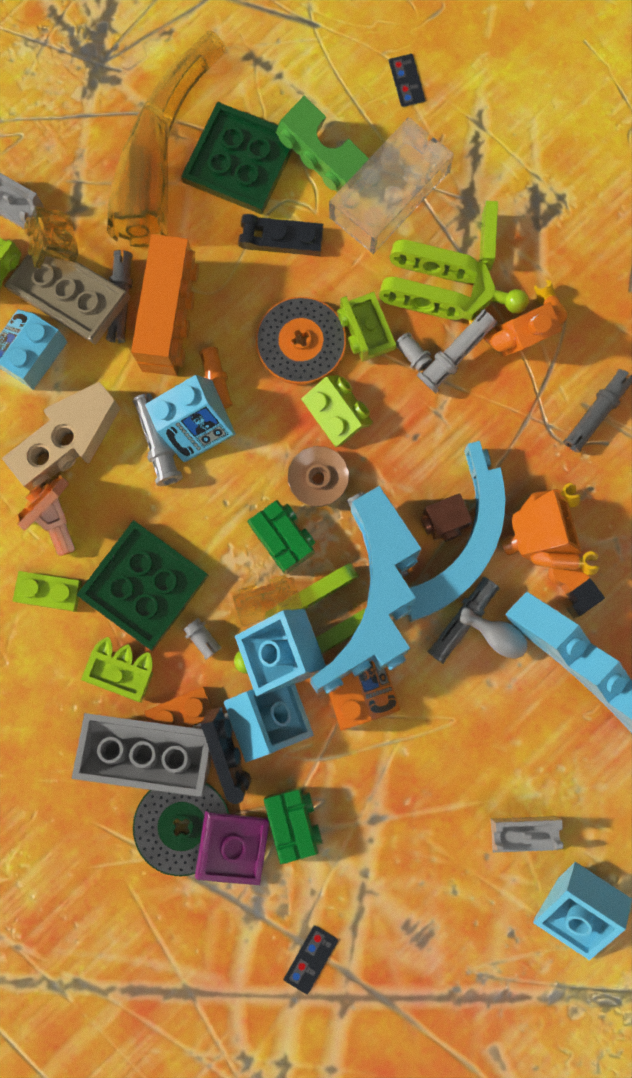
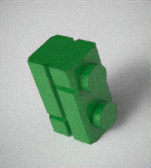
[247,500,316,575]
[263,787,323,864]

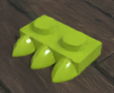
[81,637,153,702]

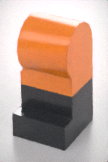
[548,567,605,619]

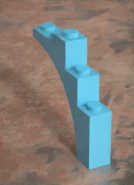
[310,486,421,694]
[505,592,632,733]

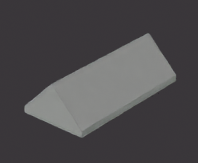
[71,713,211,797]

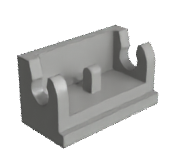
[0,173,45,232]
[491,816,563,853]

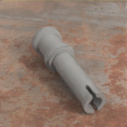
[416,309,498,394]
[133,393,183,486]

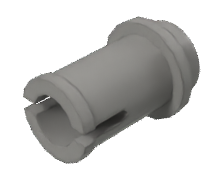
[396,332,432,372]
[183,618,222,660]

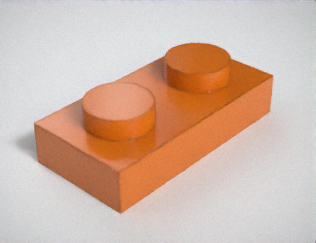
[144,687,213,727]

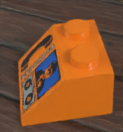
[329,660,401,731]

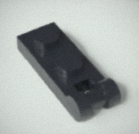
[238,214,324,256]
[201,707,251,804]

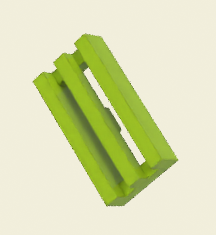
[479,201,498,271]

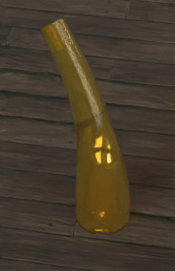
[107,31,226,247]

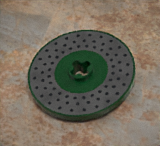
[133,783,229,876]

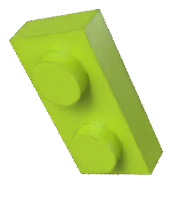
[12,571,82,612]

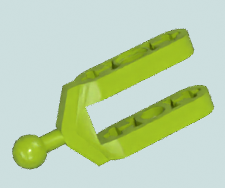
[379,239,529,320]
[234,563,366,674]

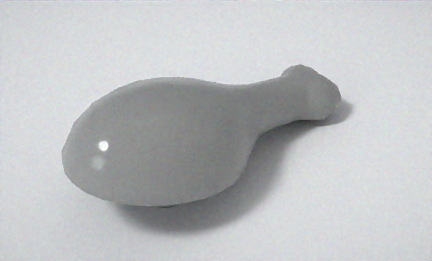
[460,608,528,659]

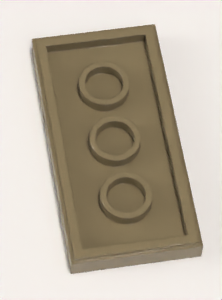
[4,239,131,345]

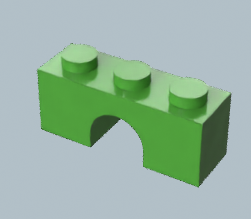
[276,96,370,195]

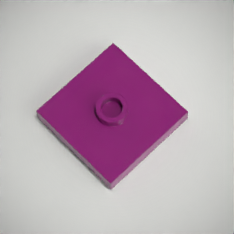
[195,811,269,885]

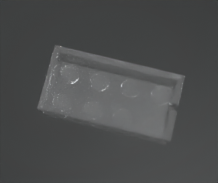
[329,117,454,254]

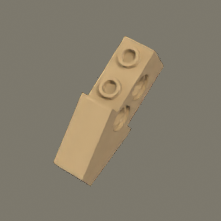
[1,382,120,491]

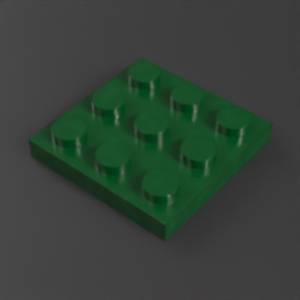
[181,102,293,215]
[77,520,209,651]

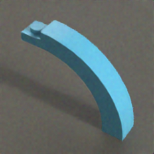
[408,441,505,622]

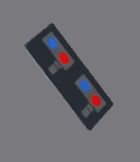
[388,54,426,107]
[284,925,338,995]

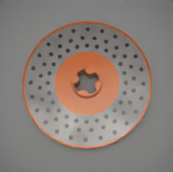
[256,297,346,385]

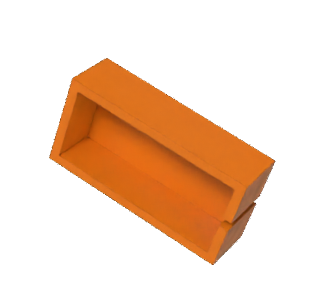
[131,234,199,376]

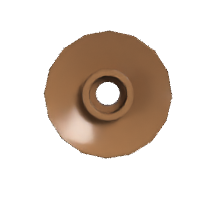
[287,446,349,507]

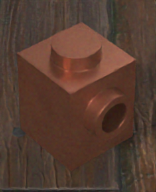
[421,493,472,542]

